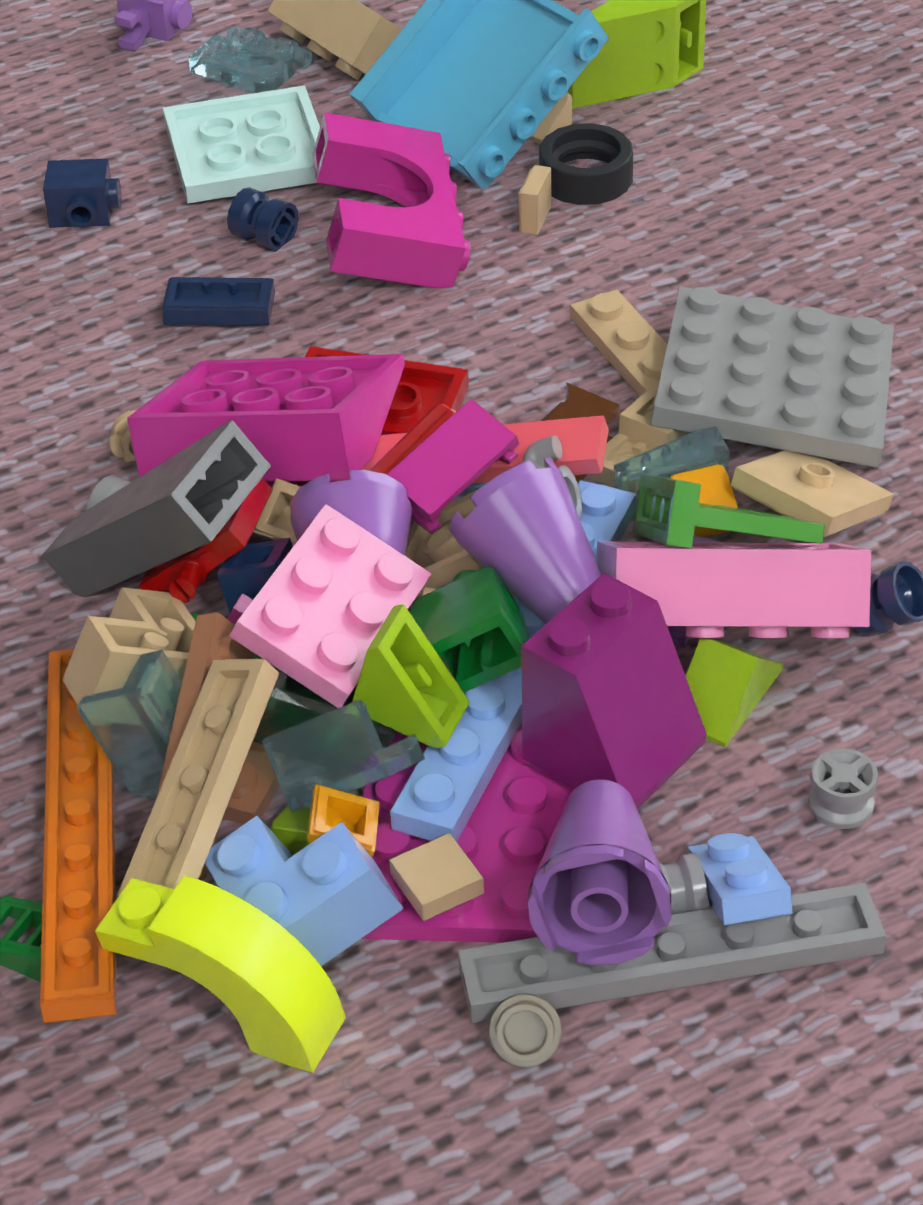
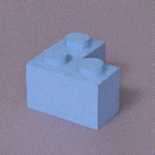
[205,815,404,966]

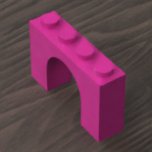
[312,112,470,288]

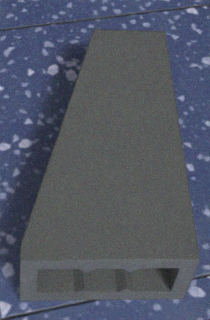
[42,420,271,598]

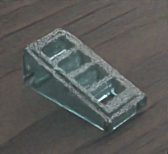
[614,426,729,505]

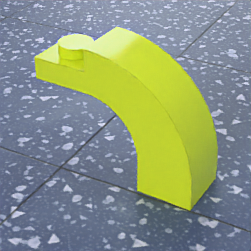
[95,875,346,1073]

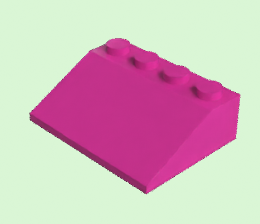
[127,354,405,487]

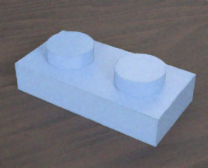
[688,833,793,925]

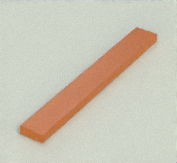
[40,649,117,1023]

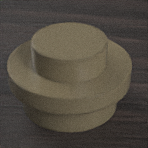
[489,993,562,1067]

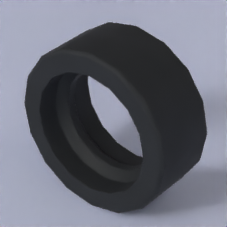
[539,123,633,205]

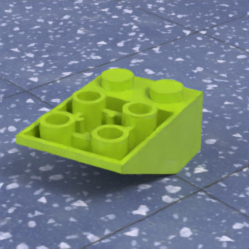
[567,0,706,109]

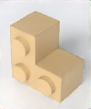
[62,587,196,727]

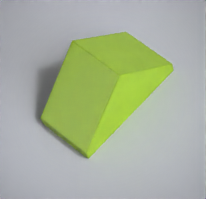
[350,604,470,748]
[686,638,783,747]

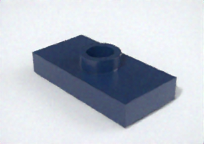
[162,277,275,325]

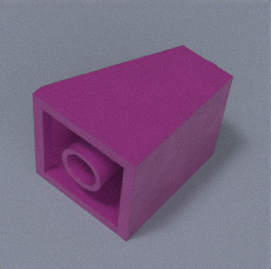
[521,573,706,809]

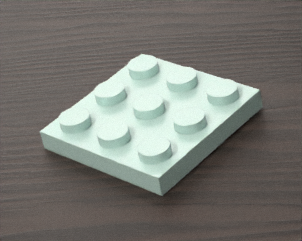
[163,85,320,204]

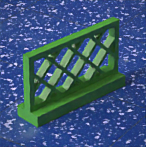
[633,474,825,549]

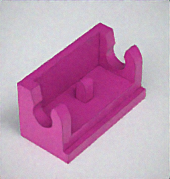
[387,399,519,534]

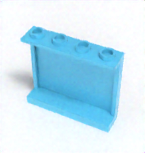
[349,0,609,189]

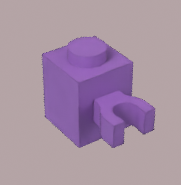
[115,0,192,52]

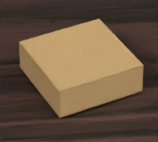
[518,165,551,235]
[389,833,484,921]

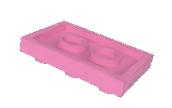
[229,504,432,709]

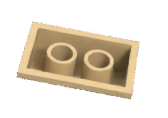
[268,0,402,81]

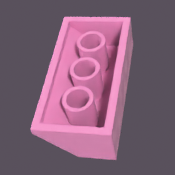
[597,541,871,638]

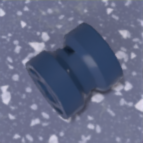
[227,187,299,252]
[854,561,923,637]

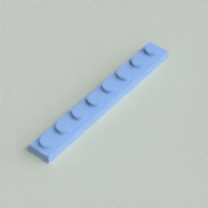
[390,480,636,842]

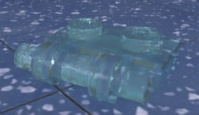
[189,27,312,93]

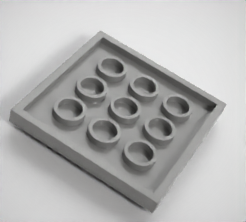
[651,286,894,468]

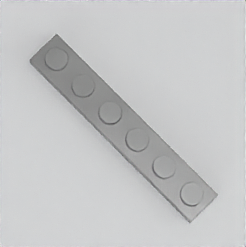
[458,883,886,1023]

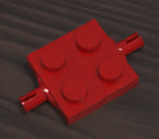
[139,477,273,603]

